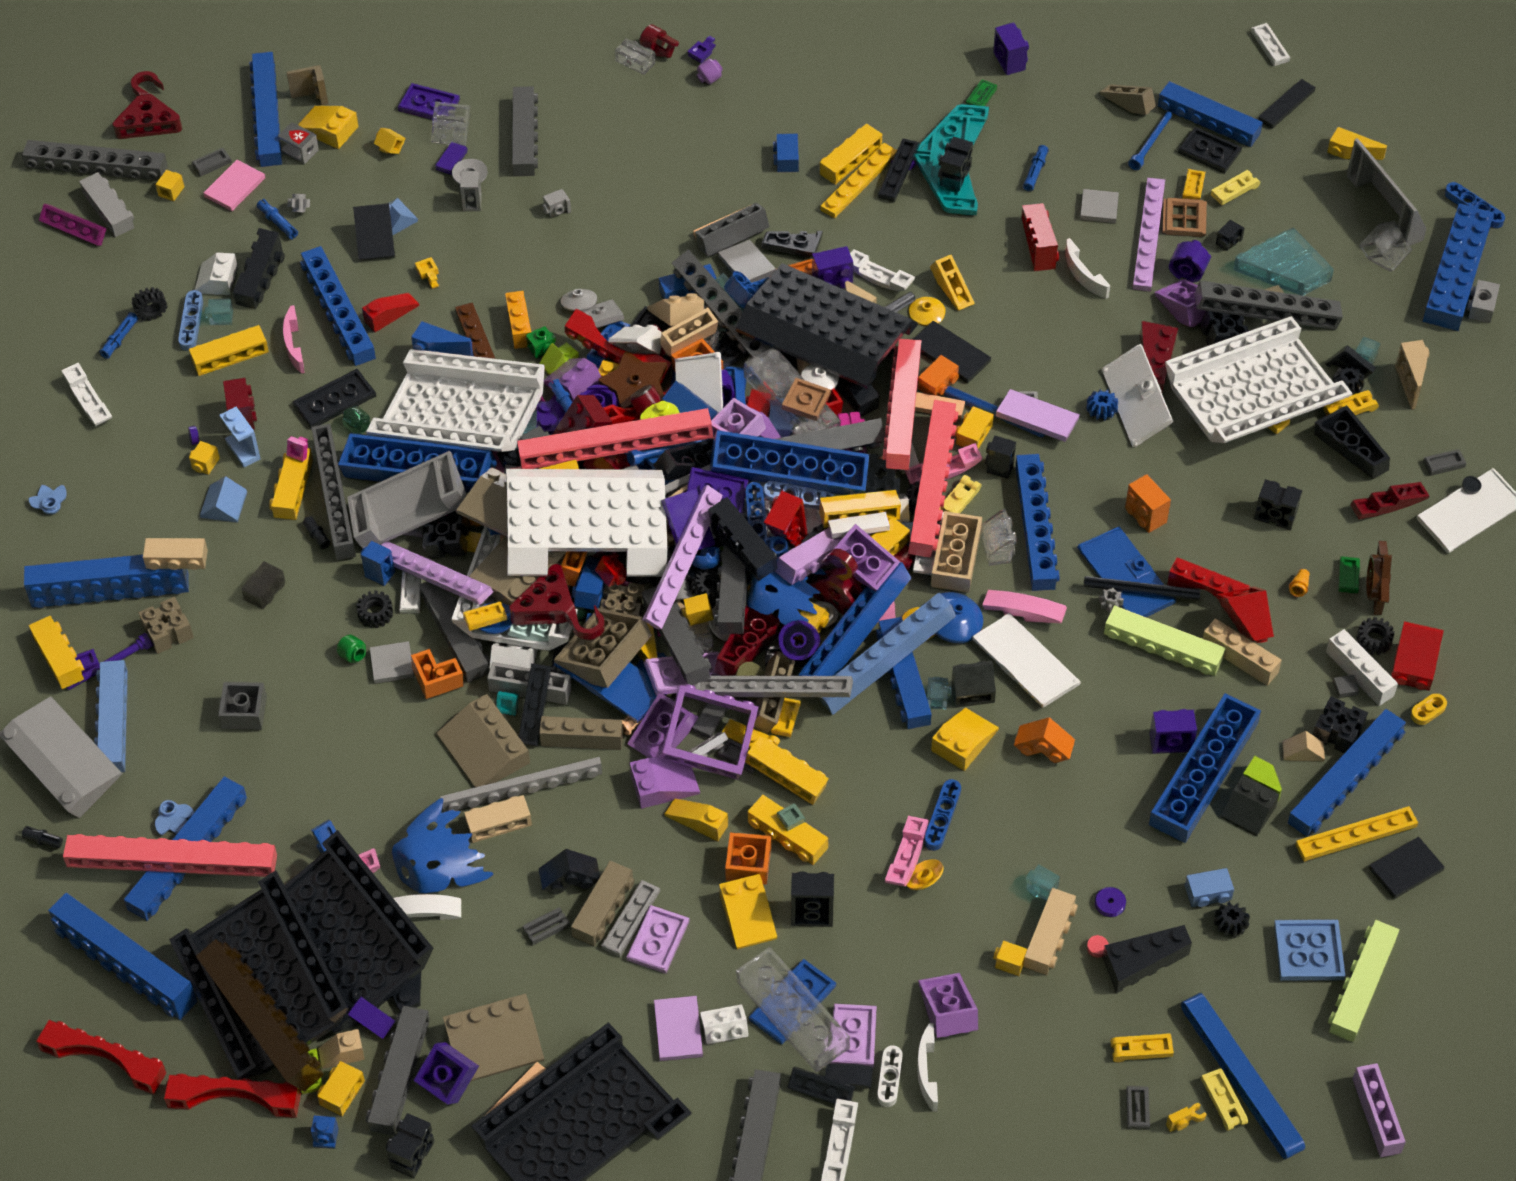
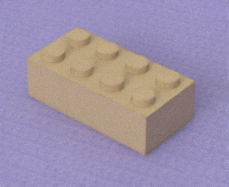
[931,511,983,593]

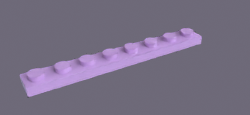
[1133,178,1165,292]
[642,485,723,630]
[381,541,493,605]

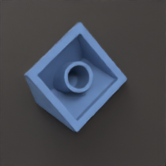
[200,476,247,523]

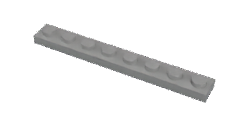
[694,676,853,697]
[440,757,602,812]

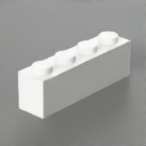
[1326,629,1398,706]

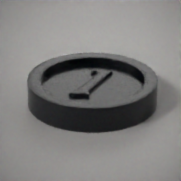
[1462,476,1482,494]

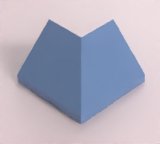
[389,198,418,235]

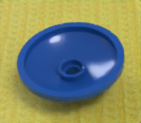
[935,592,983,643]

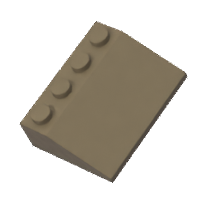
[456,468,508,537]
[469,536,567,607]
[554,608,652,688]
[437,694,530,788]
[443,993,544,1082]

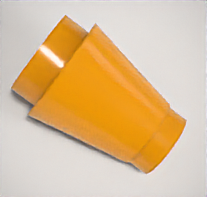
[1289,569,1310,597]

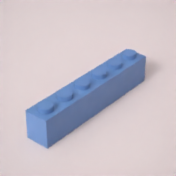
[95,660,128,772]

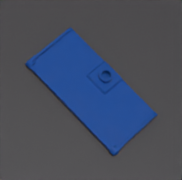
[1077,527,1176,617]
[554,662,667,723]

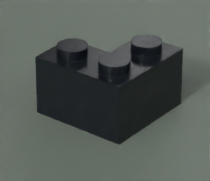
[539,849,600,894]

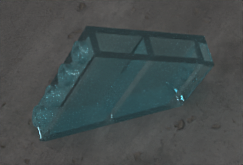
[1233,227,1334,296]

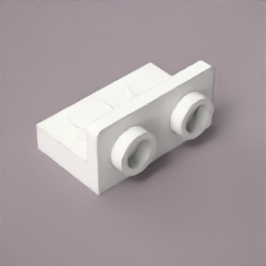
[700,1004,748,1044]

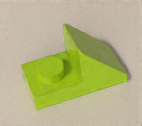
[539,342,579,375]

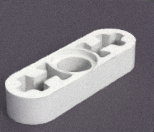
[877,1046,902,1107]

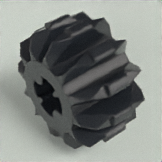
[1332,366,1365,395]
[1214,901,1250,938]

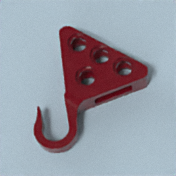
[113,71,182,139]
[807,548,863,615]
[510,564,605,640]

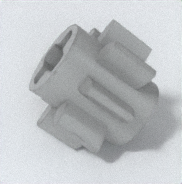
[288,194,310,212]
[1099,588,1124,613]

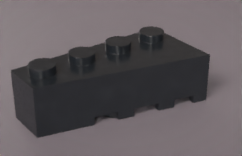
[1314,405,1390,479]

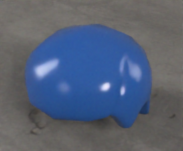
[692,547,721,570]

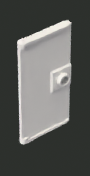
[1102,344,1173,447]
[675,352,723,439]
[1416,468,1516,554]
[972,613,1081,708]

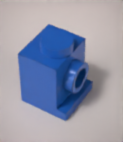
[311,1116,339,1149]

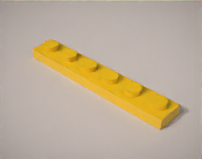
[820,143,897,218]
[1295,806,1418,862]

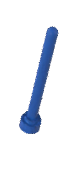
[1128,112,1172,170]
[627,438,710,466]

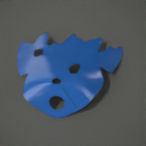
[746,559,826,625]
[392,798,493,893]

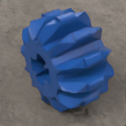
[1086,389,1118,421]

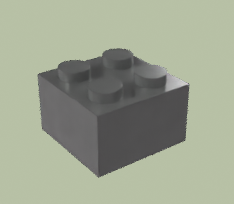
[218,682,267,730]

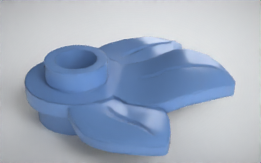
[28,485,67,514]
[155,800,194,835]

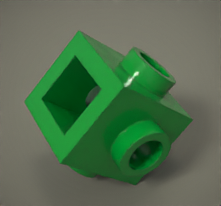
[526,326,556,359]

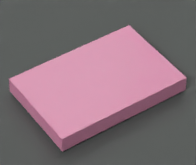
[204,160,265,211]

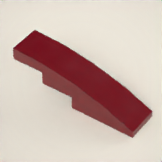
[1350,482,1430,519]

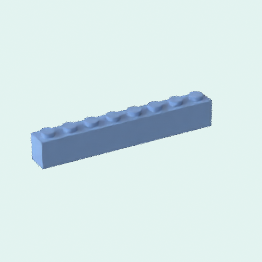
[819,593,956,715]

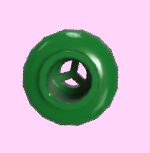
[337,634,366,663]

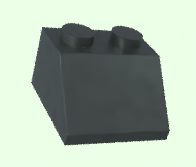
[1221,775,1280,836]

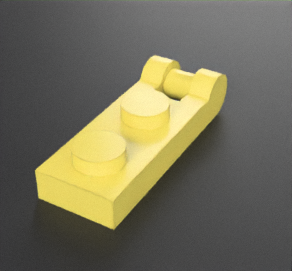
[1211,170,1261,205]
[939,475,982,513]
[1201,1068,1248,1131]

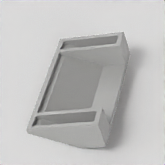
[1347,138,1426,248]
[347,451,466,548]
[0,696,123,818]

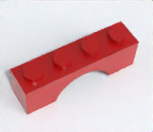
[1167,557,1250,606]

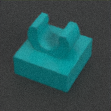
[496,691,519,716]

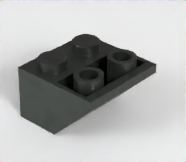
[951,661,996,708]

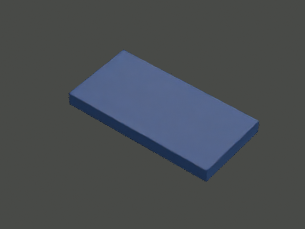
[749,959,836,1045]

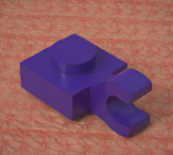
[688,36,716,63]

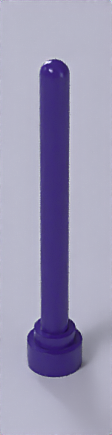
[66,633,153,690]

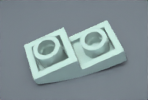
[508,624,552,641]

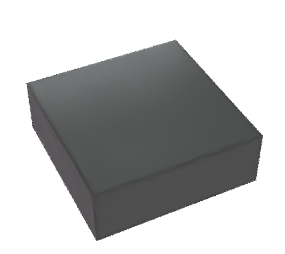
[1333,675,1359,698]

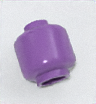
[696,59,723,85]

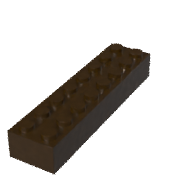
[196,939,324,1092]

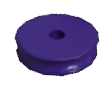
[1094,887,1126,917]

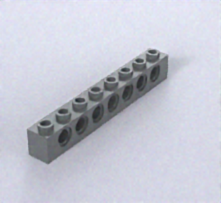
[22,140,168,181]
[672,249,779,370]
[1194,280,1343,330]
[311,424,356,560]

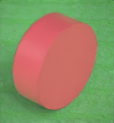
[1087,935,1108,958]

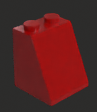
[1216,587,1274,643]
[1391,621,1444,691]

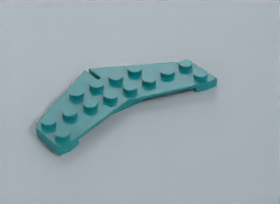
[914,104,989,216]

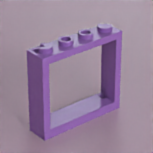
[660,684,758,780]

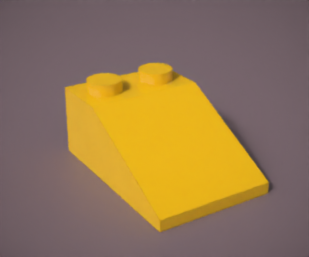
[298,106,358,149]
[931,708,999,771]
[719,874,777,949]

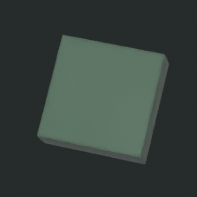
[777,803,805,831]

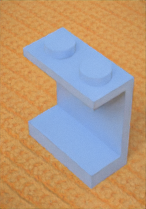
[220,407,261,467]

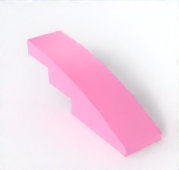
[983,590,1067,623]

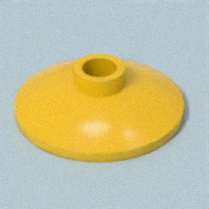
[909,297,945,326]
[906,859,944,890]

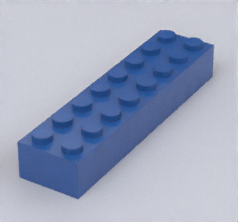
[1422,203,1494,331]
[709,430,869,495]
[338,433,497,493]
[24,555,189,608]
[1149,693,1261,843]
[48,893,197,1020]

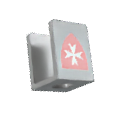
[278,122,319,164]

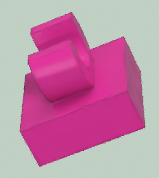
[286,436,308,462]

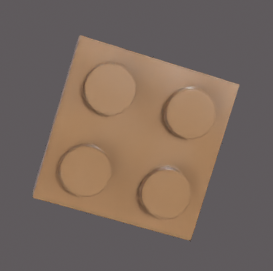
[781,378,831,421]

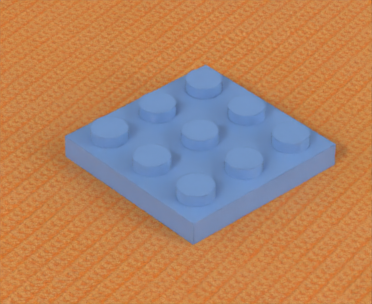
[1274,920,1345,981]

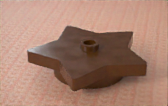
[598,351,667,408]
[1366,541,1392,615]

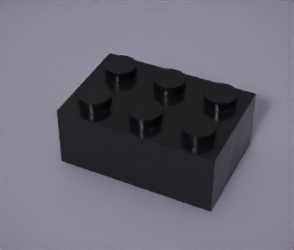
[791,871,834,927]

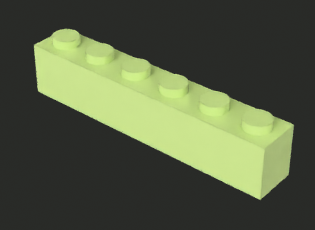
[1104,606,1225,676]
[1328,920,1400,1042]

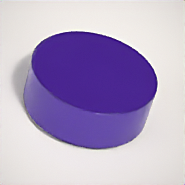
[188,426,199,445]

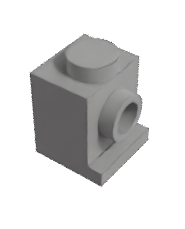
[542,189,571,218]

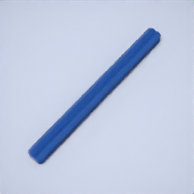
[944,386,1045,438]

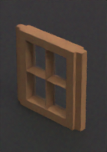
[1162,198,1207,237]

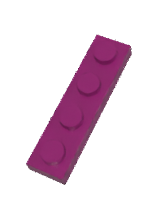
[39,204,107,245]

